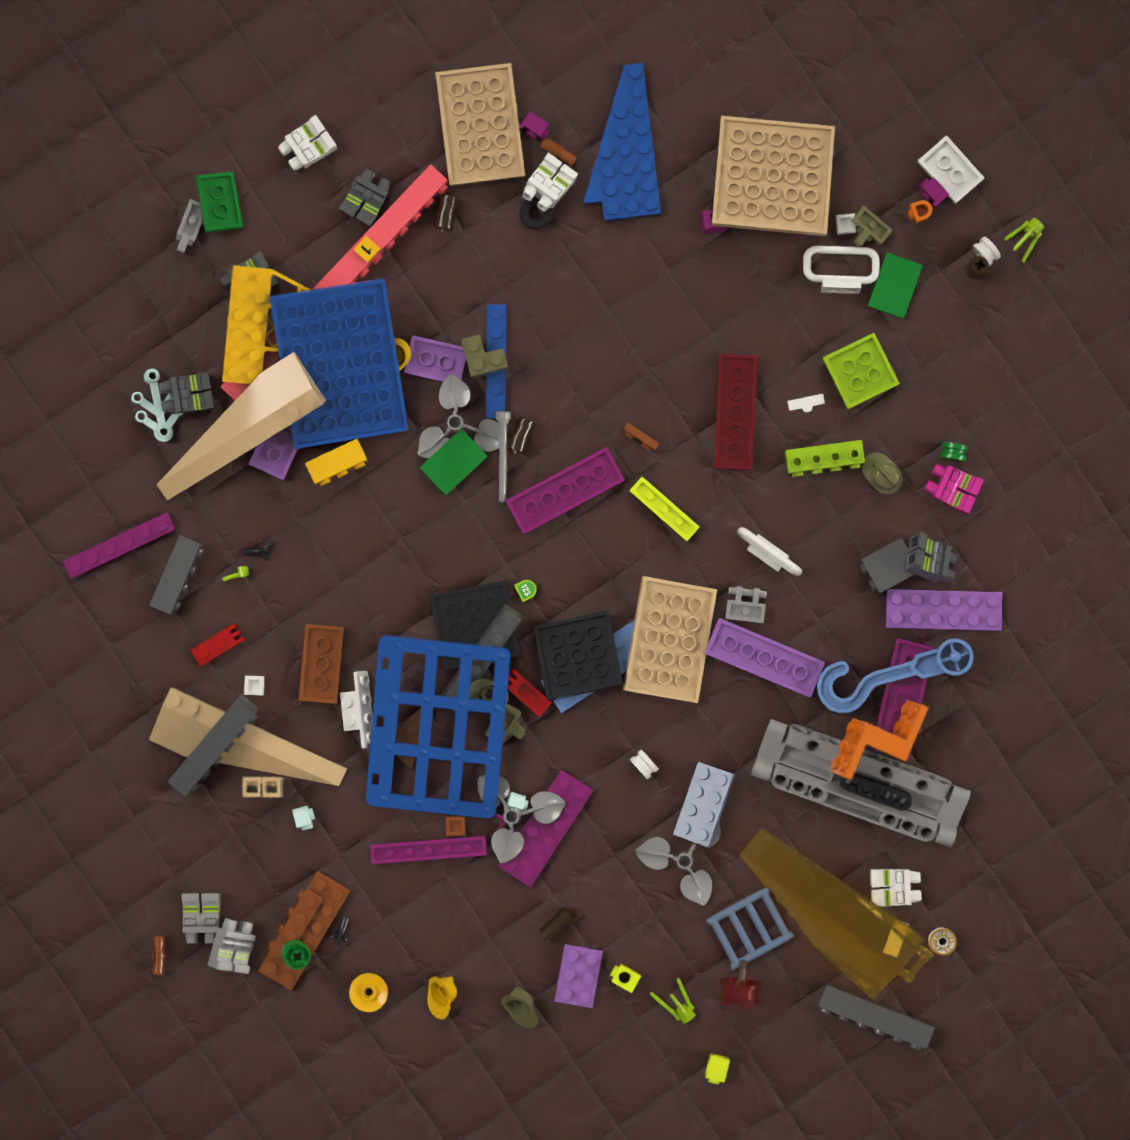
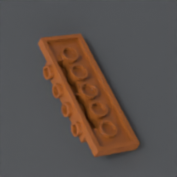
[259,871,351,991]

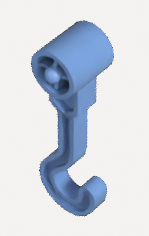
[817,639,973,713]

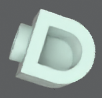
[504,792,528,813]
[292,805,315,831]

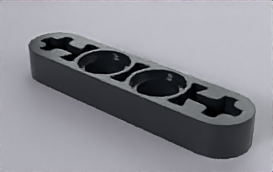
[840,772,912,811]

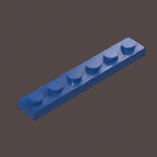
[486,304,506,419]

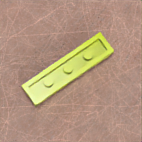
[630,477,699,541]

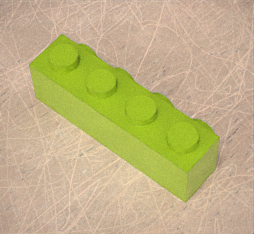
[785,440,865,477]

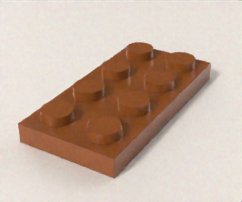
[299,624,344,704]

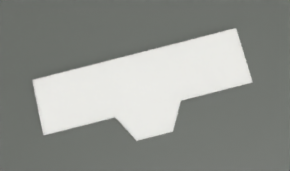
[788,394,825,412]

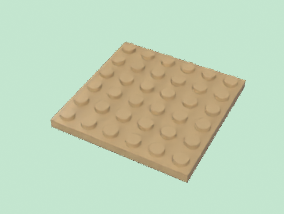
[712,116,835,236]

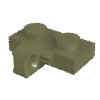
[851,206,892,247]
[485,703,526,742]

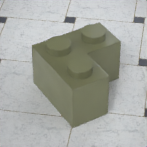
[461,334,509,379]

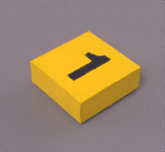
[353,236,381,263]

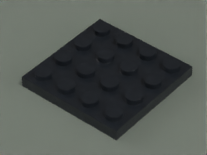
[430,580,520,670]
[533,610,623,701]

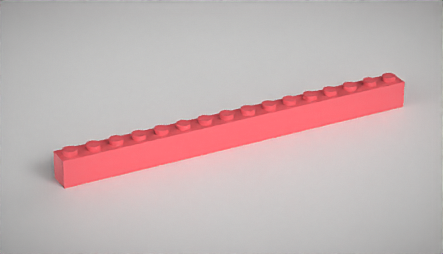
[221,164,448,400]

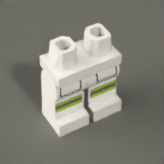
[278,115,337,171]
[522,152,578,212]
[870,869,921,907]

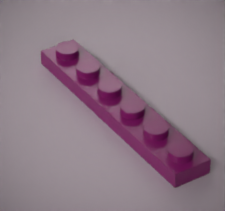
[63,512,176,579]
[370,836,487,864]

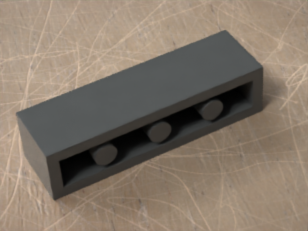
[149,535,204,615]

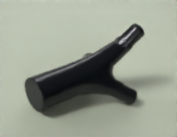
[244,541,274,560]
[330,917,350,946]

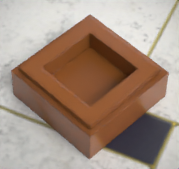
[445,816,466,836]

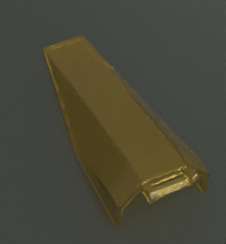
[740,828,934,1000]

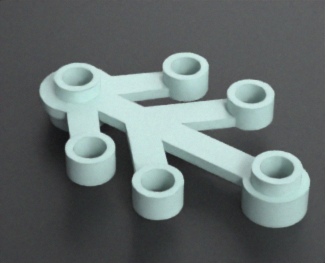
[131,369,183,442]

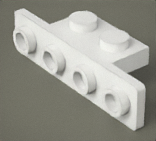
[340,671,373,748]

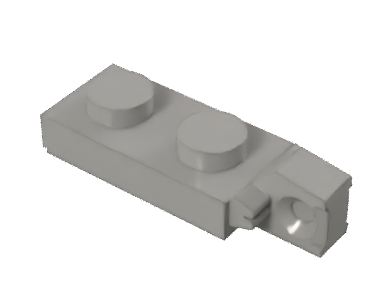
[175,199,203,253]

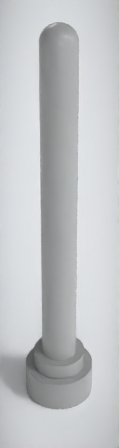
[496,411,511,503]

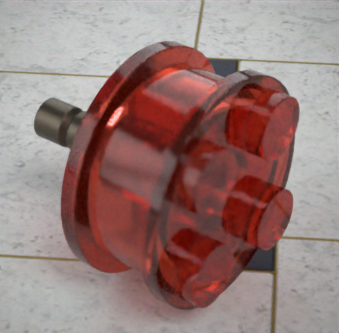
[718,960,762,1009]

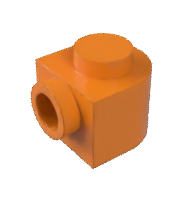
[907,200,932,224]

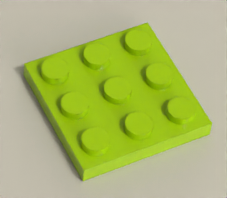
[822,333,900,410]

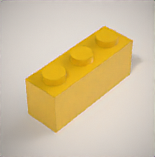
[305,439,368,486]

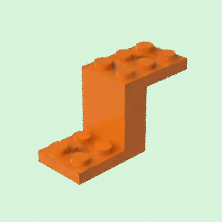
[830,700,929,780]

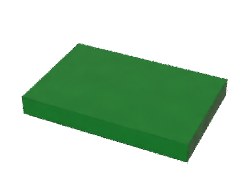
[195,171,243,233]
[867,252,923,319]
[420,429,488,495]

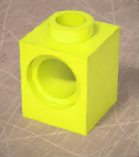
[610,963,641,993]
[705,1053,730,1084]

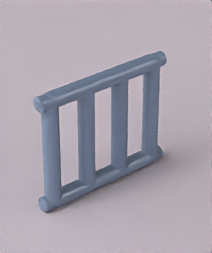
[706,887,794,970]

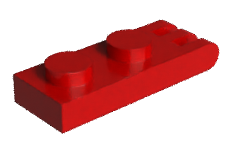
[191,624,245,667]
[507,668,552,717]

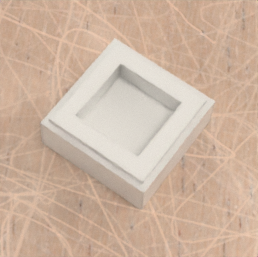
[835,214,857,235]
[244,676,265,696]

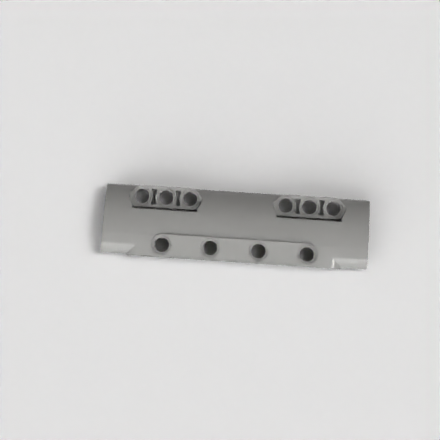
[751,719,971,848]

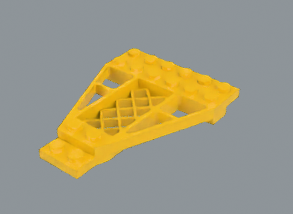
[222,265,310,384]

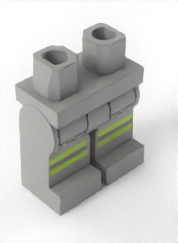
[182,893,221,943]
[208,918,256,974]

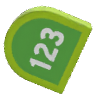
[514,580,537,602]

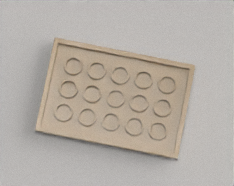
[436,63,525,186]
[623,576,717,703]

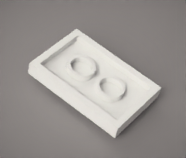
[917,135,984,204]

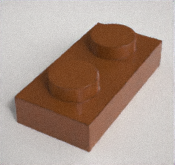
[623,422,659,452]

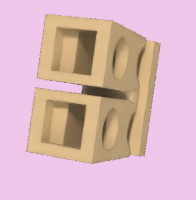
[243,777,283,797]

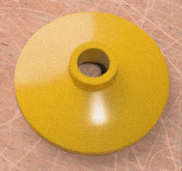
[349,973,388,1012]

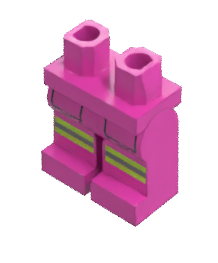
[924,464,984,514]

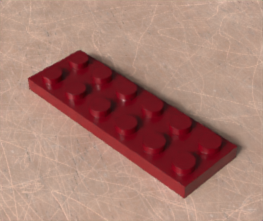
[714,354,758,470]

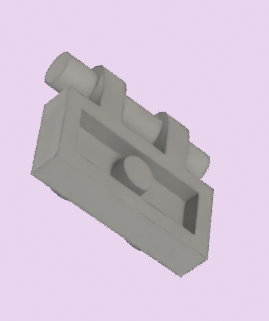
[725,586,767,623]

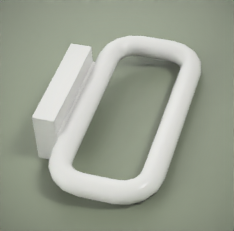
[803,246,880,294]
[737,527,802,576]

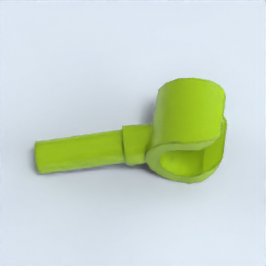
[222,566,249,582]

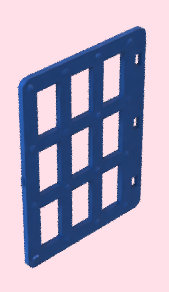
[366,635,510,818]

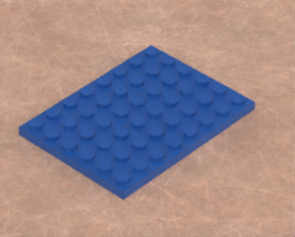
[269,278,409,449]

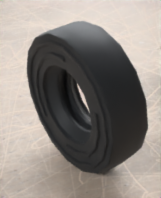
[519,196,553,229]

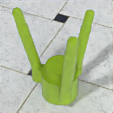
[1004,218,1044,263]
[650,978,696,1024]

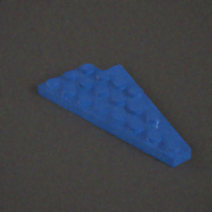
[584,63,661,221]

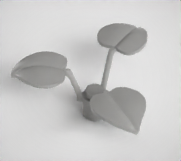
[418,374,508,458]
[478,775,565,863]
[636,823,721,906]

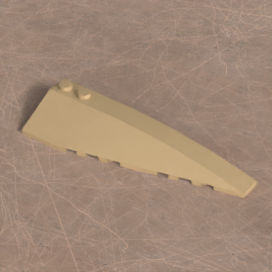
[157,352,326,500]
[149,688,347,786]

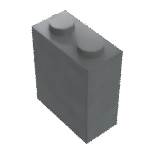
[859,538,914,594]

